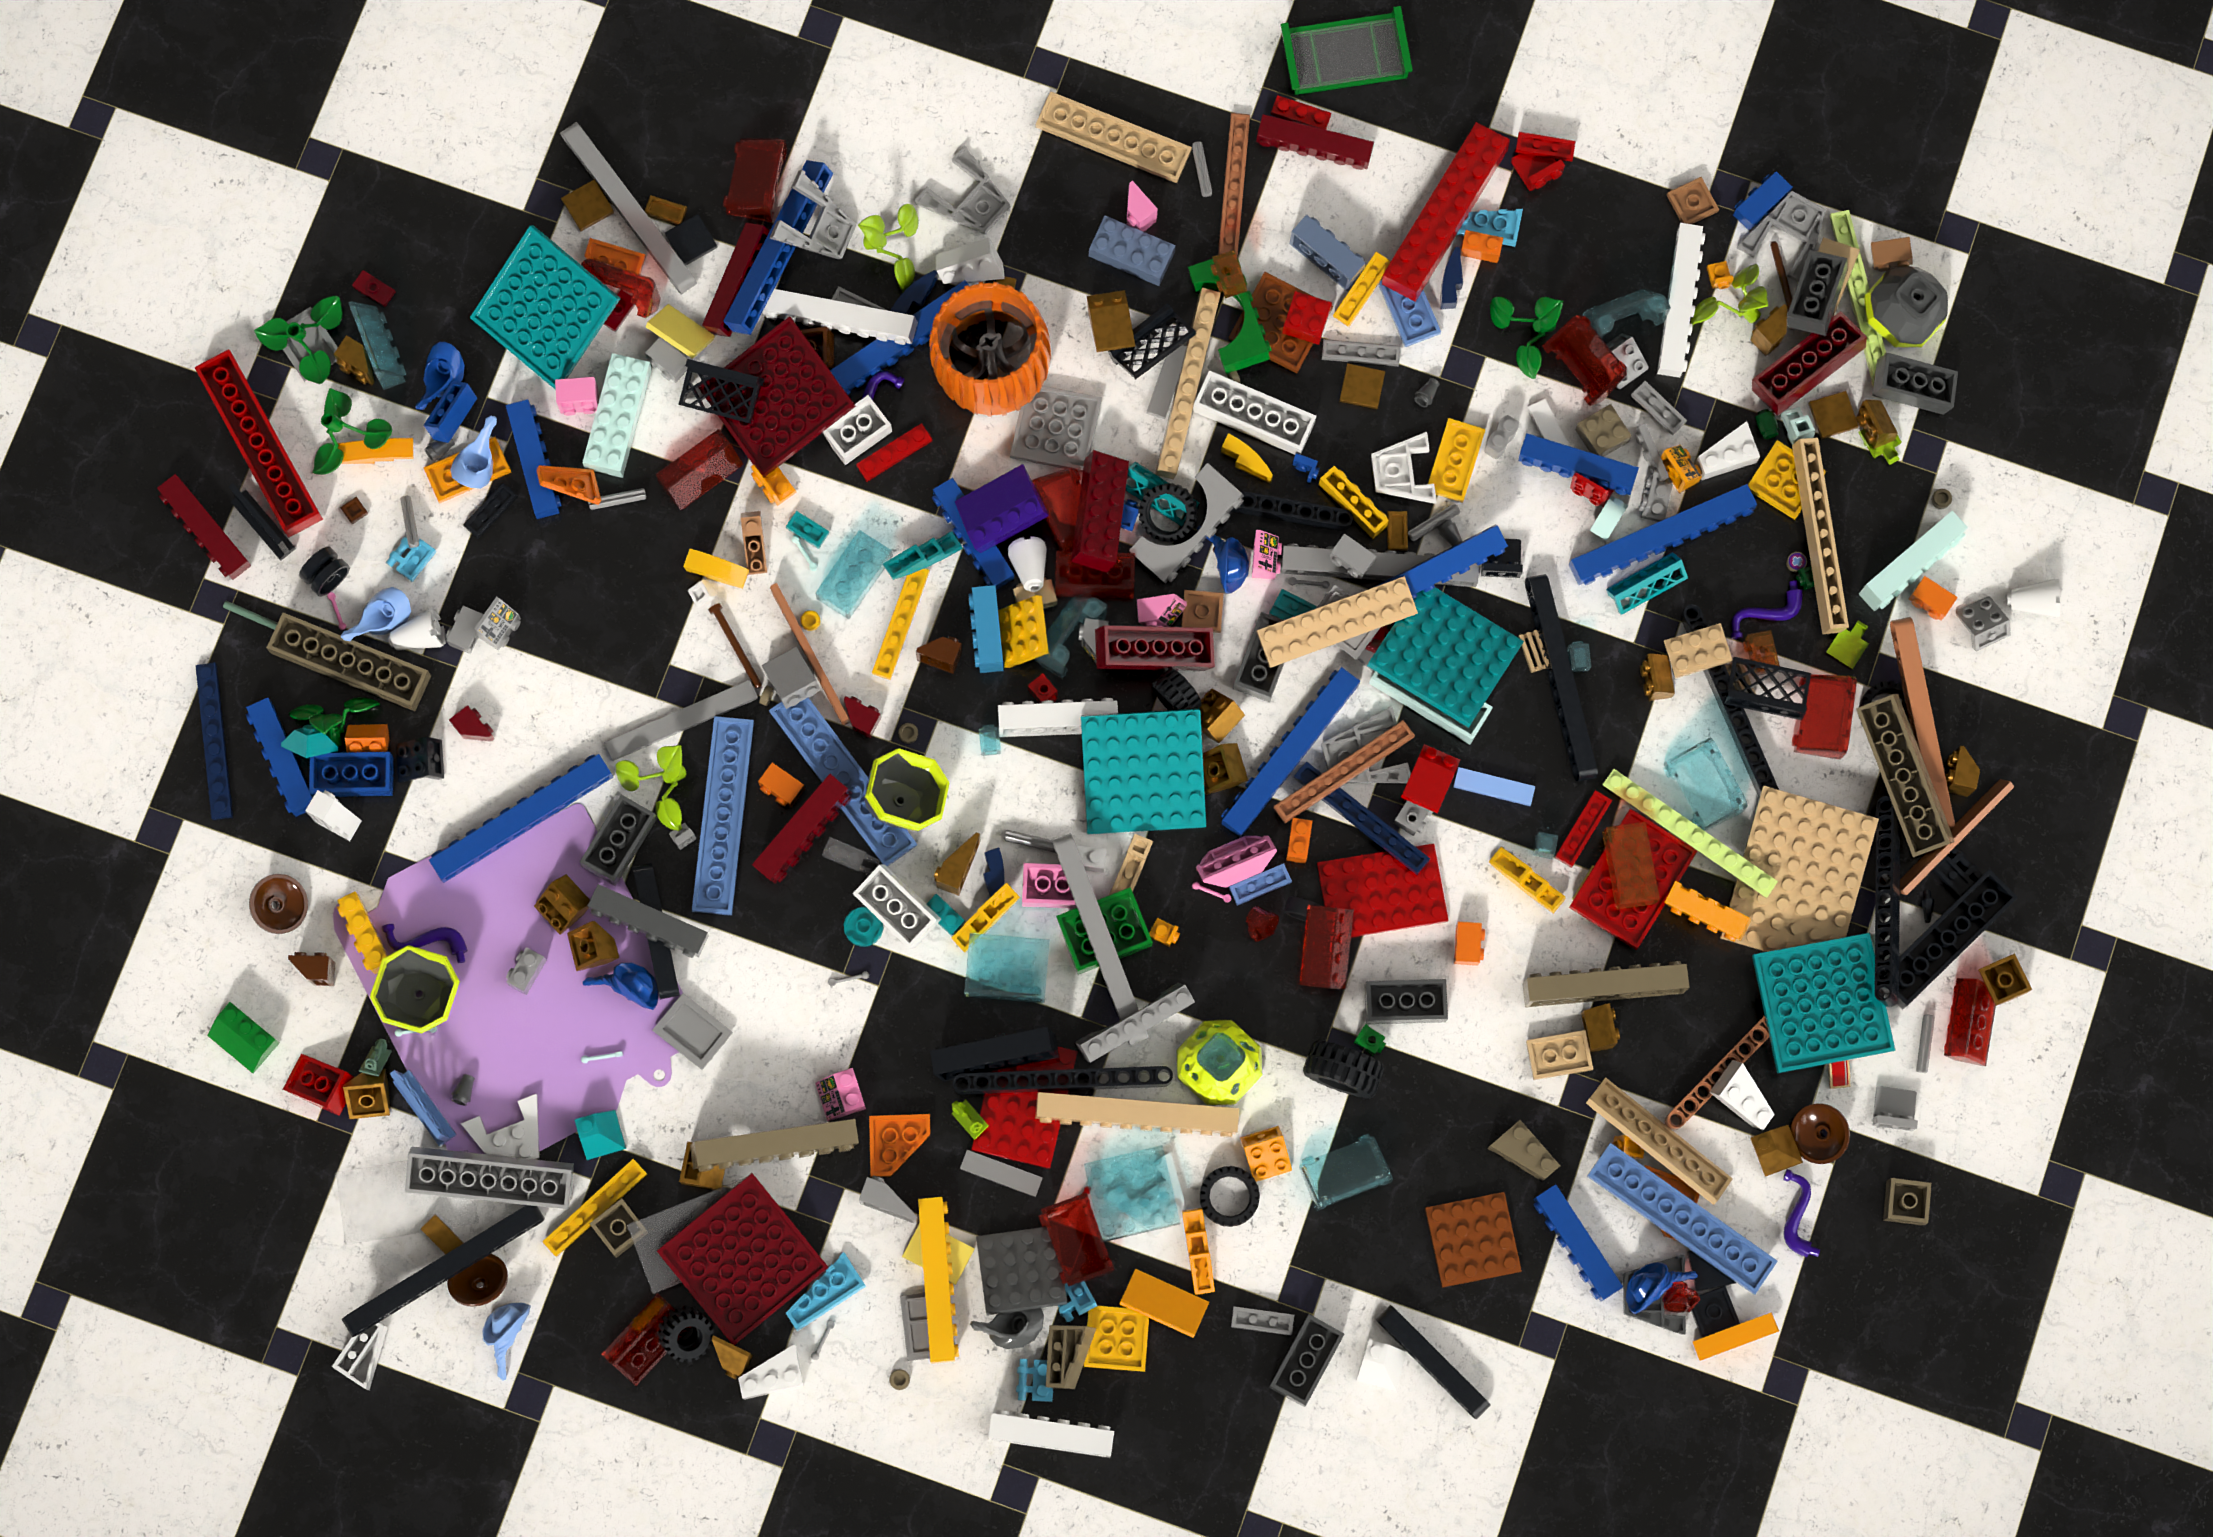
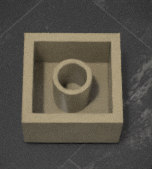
[1575,404,1632,457]
[1883,1178,1932,1225]
[589,1198,649,1258]

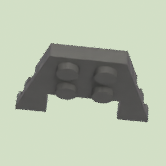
[1623,1255,1686,1335]

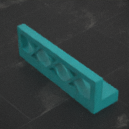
[1126,462,1200,527]
[1606,552,1688,615]

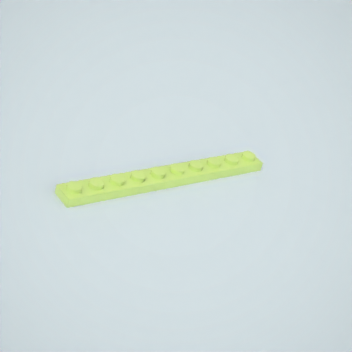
[1829,210,1886,387]
[1603,769,1778,898]

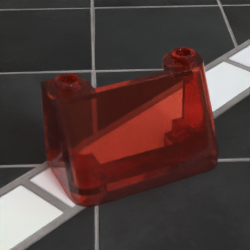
[723,138,787,222]
[581,258,661,318]
[1542,315,1627,406]
[1032,468,1081,557]
[1791,674,1857,760]
[1038,1192,1115,1287]

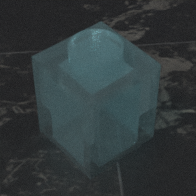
[1567,641,1591,672]
[979,725,1001,756]
[1533,832,1558,859]

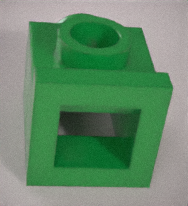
[1354,1024,1386,1056]

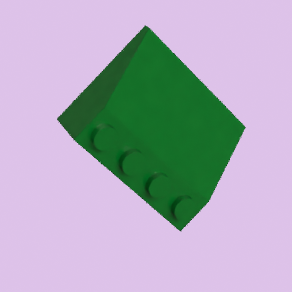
[1056,887,1153,975]

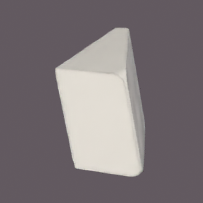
[688,580,718,607]

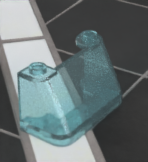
[1581,289,1671,349]
[1035,597,1107,679]
[1663,737,1748,831]
[1299,1134,1394,1211]

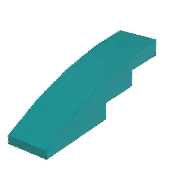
[883,531,963,580]

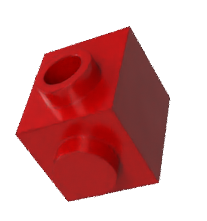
[1028,673,1058,704]

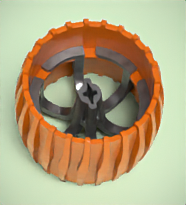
[929,281,1051,417]

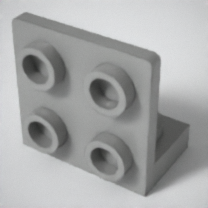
[1592,333,1649,389]
[1639,471,1673,522]
[1956,596,2011,651]
[1872,1086,1918,1131]

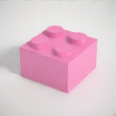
[555,377,599,416]

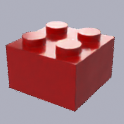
[1282,291,1332,345]

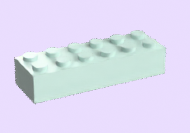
[582,353,652,478]
[1859,511,1968,611]
[1369,671,1493,745]

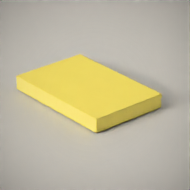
[646,304,715,359]
[902,1223,975,1285]

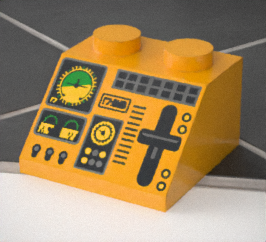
[1661,445,1702,494]

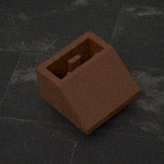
[288,952,335,986]

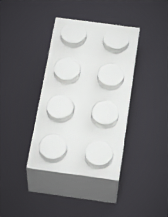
[853,864,941,949]

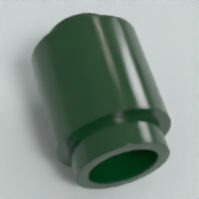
[1755,409,1779,439]

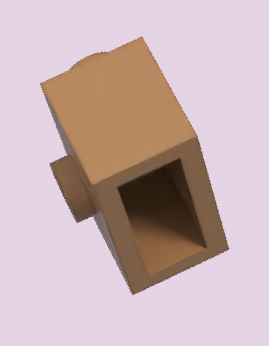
[1871,237,1913,272]

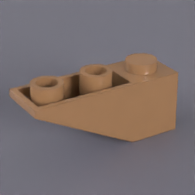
[741,511,767,575]

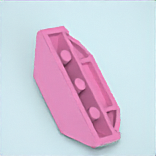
[1196,836,1277,887]

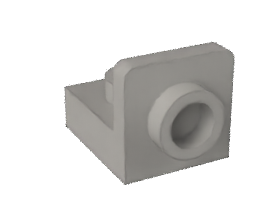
[669,823,696,850]

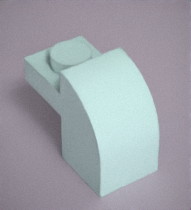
[1781,407,1815,445]
[1590,496,1629,541]

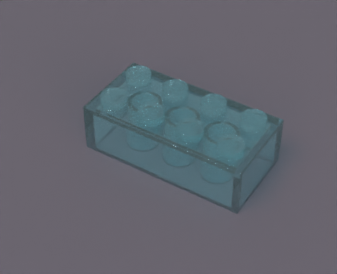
[815,530,893,620]

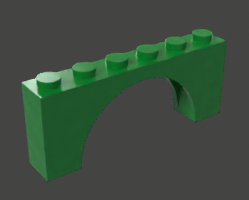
[1188,252,1272,374]

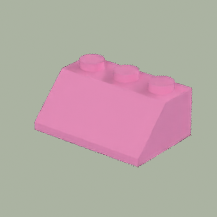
[1022,863,1077,909]

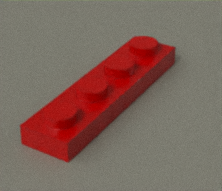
[856,423,932,482]
[1555,790,1612,868]

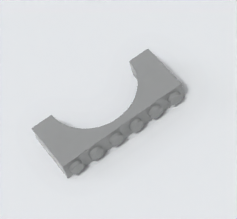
[1129,463,1244,584]
[1075,983,1195,1063]

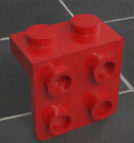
[1511,153,1565,191]
[1570,473,1614,508]

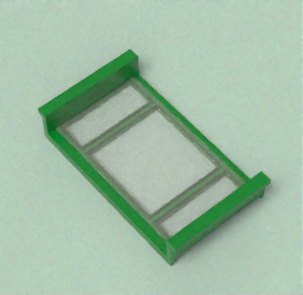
[1280,6,1413,95]

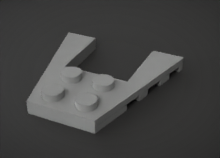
[914,145,1010,234]
[770,170,856,259]
[1737,191,1826,282]
[1321,707,1411,783]

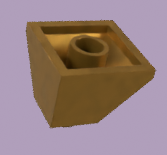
[567,921,619,971]
[343,1069,390,1119]
[1750,1125,1803,1177]
[712,1335,753,1379]

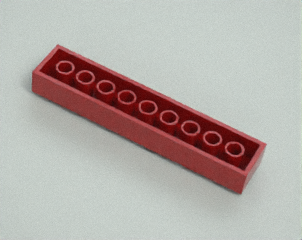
[1382,122,1510,302]
[194,349,323,538]

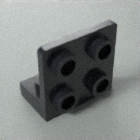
[1481,539,1523,578]
[396,737,444,783]

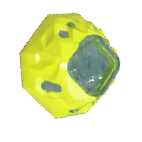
[1176,1020,1263,1105]

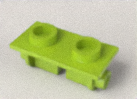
[952,1099,989,1140]

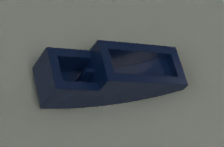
[1440,247,1463,310]
[890,270,939,315]
[983,848,1004,897]

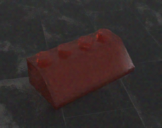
[656,429,744,510]
[1055,551,1135,599]
[1299,905,1354,989]
[1944,978,1996,1066]
[602,1294,691,1386]

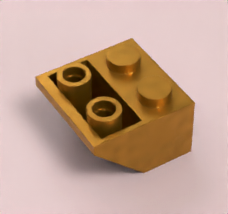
[1750,304,1787,356]
[333,335,375,386]
[1856,400,1898,449]
[1640,654,1675,701]
[1198,689,1245,743]
[1945,746,1980,797]
[534,874,590,935]
[1581,1003,1620,1052]
[679,1141,725,1191]

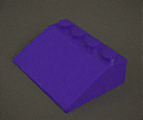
[955,464,1049,553]

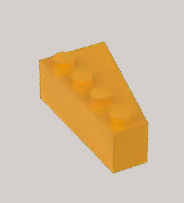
[1665,881,1751,942]

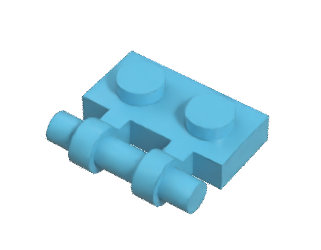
[386,536,436,582]
[1058,1271,1097,1322]
[1016,1359,1053,1402]

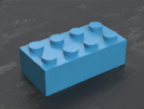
[968,585,1003,673]

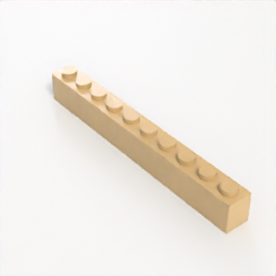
[1155,288,1221,480]
[1792,438,1849,634]
[1035,1092,1239,1137]

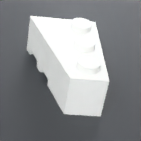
[1695,421,1760,480]
[738,1345,804,1400]

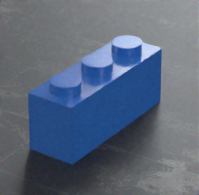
[1733,171,1792,231]
[423,380,477,443]

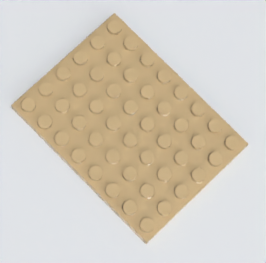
[1720,786,1879,952]

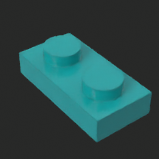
[786,511,830,549]
[927,894,965,936]

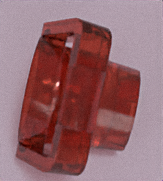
[1246,906,1279,942]
[1662,1281,1700,1313]

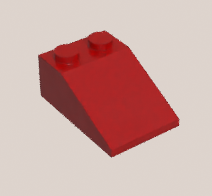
[1401,744,1460,814]
[283,1054,355,1116]

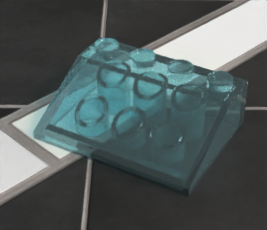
[348,301,407,390]
[964,933,1050,1003]

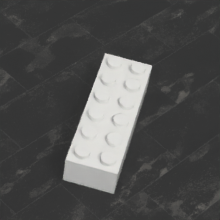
[1193,371,1316,455]
[998,698,1118,737]
[988,1410,1114,1458]

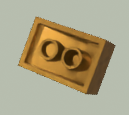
[1087,290,1135,352]
[934,832,981,896]

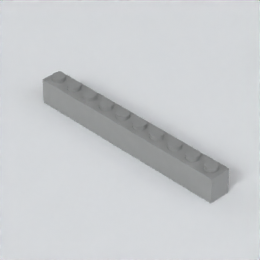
[1281,544,1479,587]

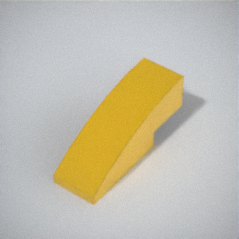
[1221,433,1273,483]
[683,549,749,589]

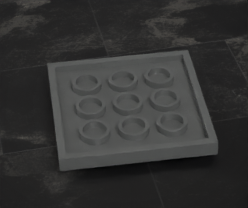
[976,1226,1067,1315]

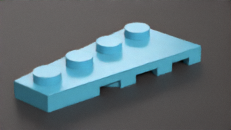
[1457,209,1523,247]
[786,1252,866,1331]

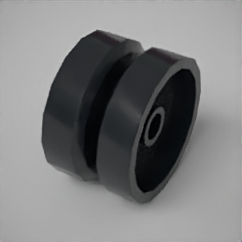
[299,546,350,597]

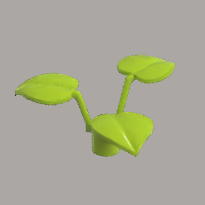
[858,204,919,292]
[1691,264,1768,325]
[615,745,686,831]

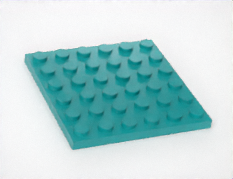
[470,225,621,390]
[1367,588,1524,728]
[1081,709,1206,834]
[1752,933,1896,1073]

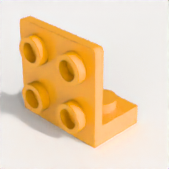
[751,464,796,506]
[1240,1126,1292,1182]

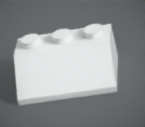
[823,395,892,465]

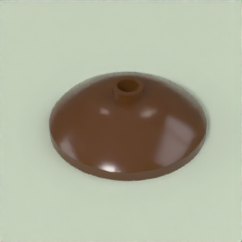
[249,874,308,934]
[1791,1103,1850,1164]
[447,1254,508,1307]

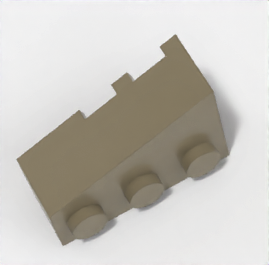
[1487,1120,1560,1182]
[1046,1325,1096,1389]

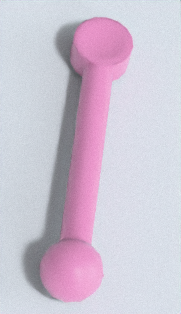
[327,592,346,630]
[1192,882,1231,903]

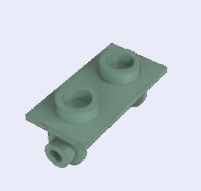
[359,1039,392,1077]

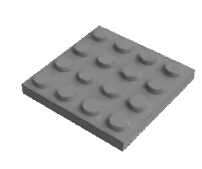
[1010,386,1102,472]

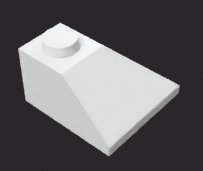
[1357,1339,1406,1391]

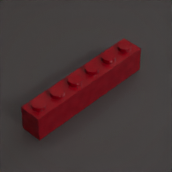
[1256,114,1374,170]
[702,223,770,337]
[157,474,251,580]

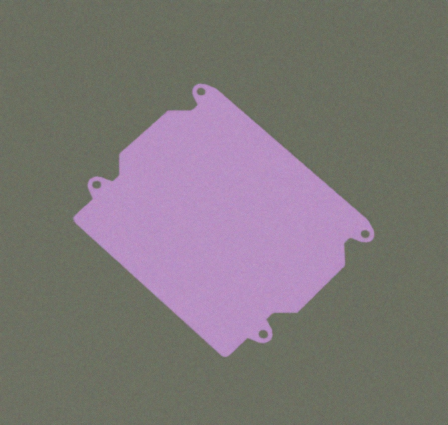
[333,804,683,1154]

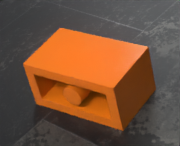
[1460,230,1503,263]
[1909,576,1958,620]
[345,724,390,753]
[758,762,805,808]
[1286,818,1312,864]
[1454,921,1485,966]

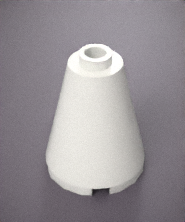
[1008,536,1047,592]
[2007,579,2060,618]
[388,609,446,650]

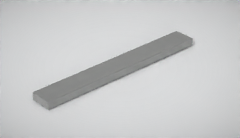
[604,680,758,761]

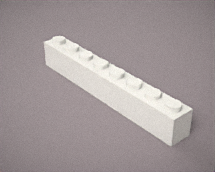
[1657,223,1705,378]
[763,289,918,345]

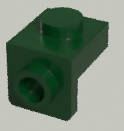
[1796,566,1815,590]

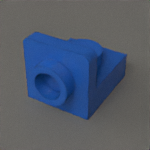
[1292,453,1320,483]
[1121,499,1140,531]

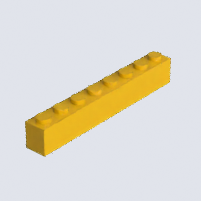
[918,1197,959,1364]

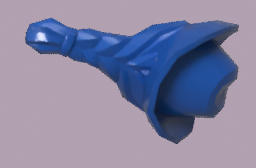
[415,342,465,410]
[1197,526,1249,594]
[583,963,659,1010]
[1626,1262,1698,1314]

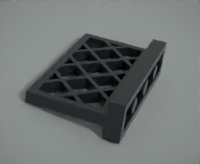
[1108,303,1197,380]
[678,359,765,424]
[228,483,296,561]
[1724,657,1811,720]

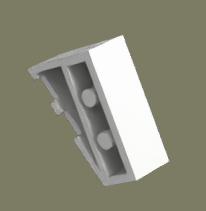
[935,237,1005,284]
[305,790,362,841]
[1710,1060,1775,1131]
[332,1322,388,1391]

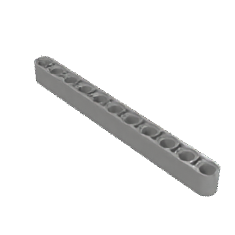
[560,122,697,295]
[1052,833,1149,1045]

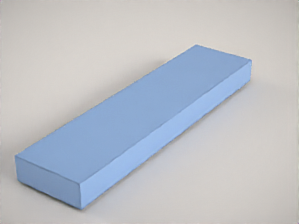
[1453,767,1535,806]

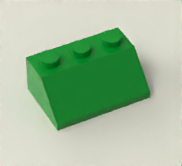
[207,1002,280,1074]

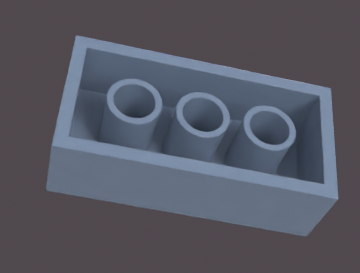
[1289,215,1366,292]
[1089,216,1175,286]

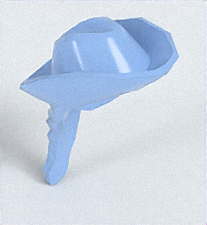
[450,415,497,489]
[341,587,411,641]
[482,1303,531,1381]

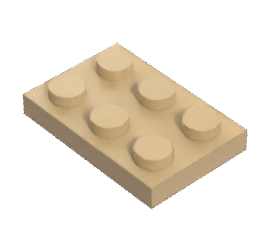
[1664,623,1732,679]
[1526,1030,1593,1081]

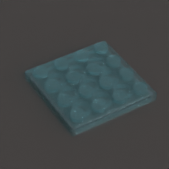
[1084,1145,1181,1243]

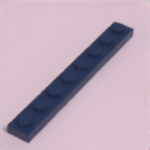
[195,663,233,820]
[1294,761,1430,875]

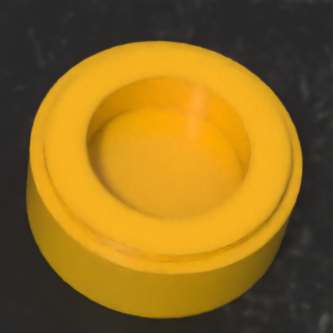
[800,610,820,631]

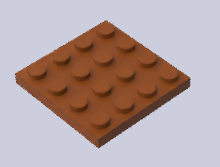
[1229,272,1333,373]
[1425,1192,1522,1288]

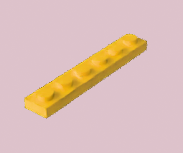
[872,568,930,680]
[542,1159,647,1257]

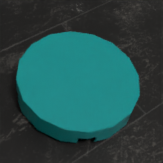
[844,907,884,947]

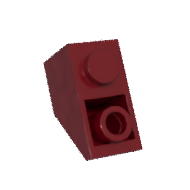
[844,696,881,738]
[449,705,494,741]

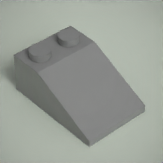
[859,1175,919,1225]

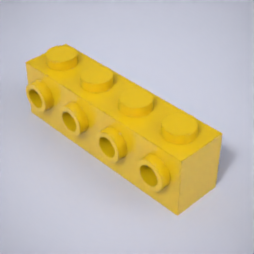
[1319,466,1389,539]
[337,891,388,974]

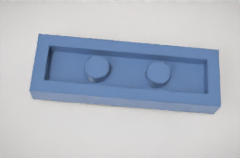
[1229,863,1292,906]

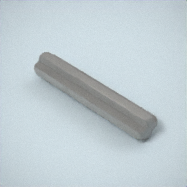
[1192,141,1212,197]
[588,488,646,510]
[400,495,419,548]
[1408,504,1460,541]
[1004,830,1056,853]
[1916,1014,1935,1073]

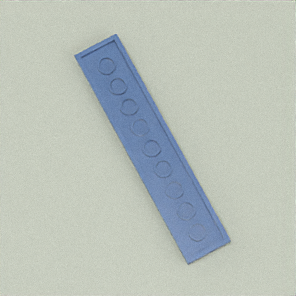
[769,697,917,867]
[692,716,754,915]
[1587,1143,1778,1295]

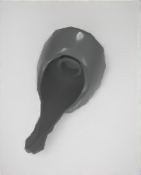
[970,1308,1044,1349]

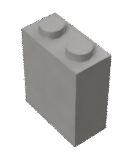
[762,647,821,709]

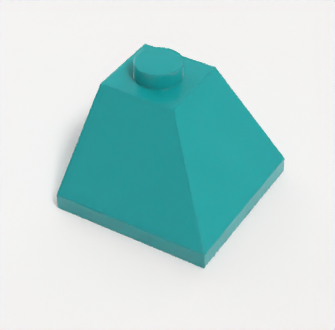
[281,725,338,758]
[574,1110,626,1160]

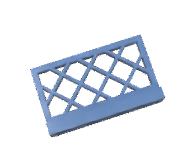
[390,1070,457,1147]

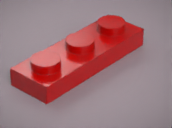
[1271,95,1332,130]
[1515,132,1576,162]

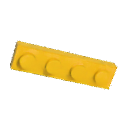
[1333,252,1391,327]

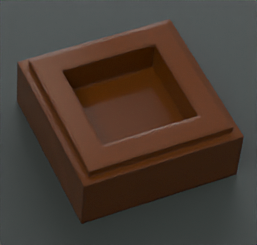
[340,496,368,524]

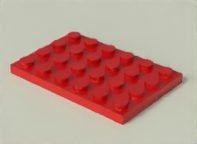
[1569,808,1697,950]
[1317,844,1449,941]
[971,1047,1078,1169]

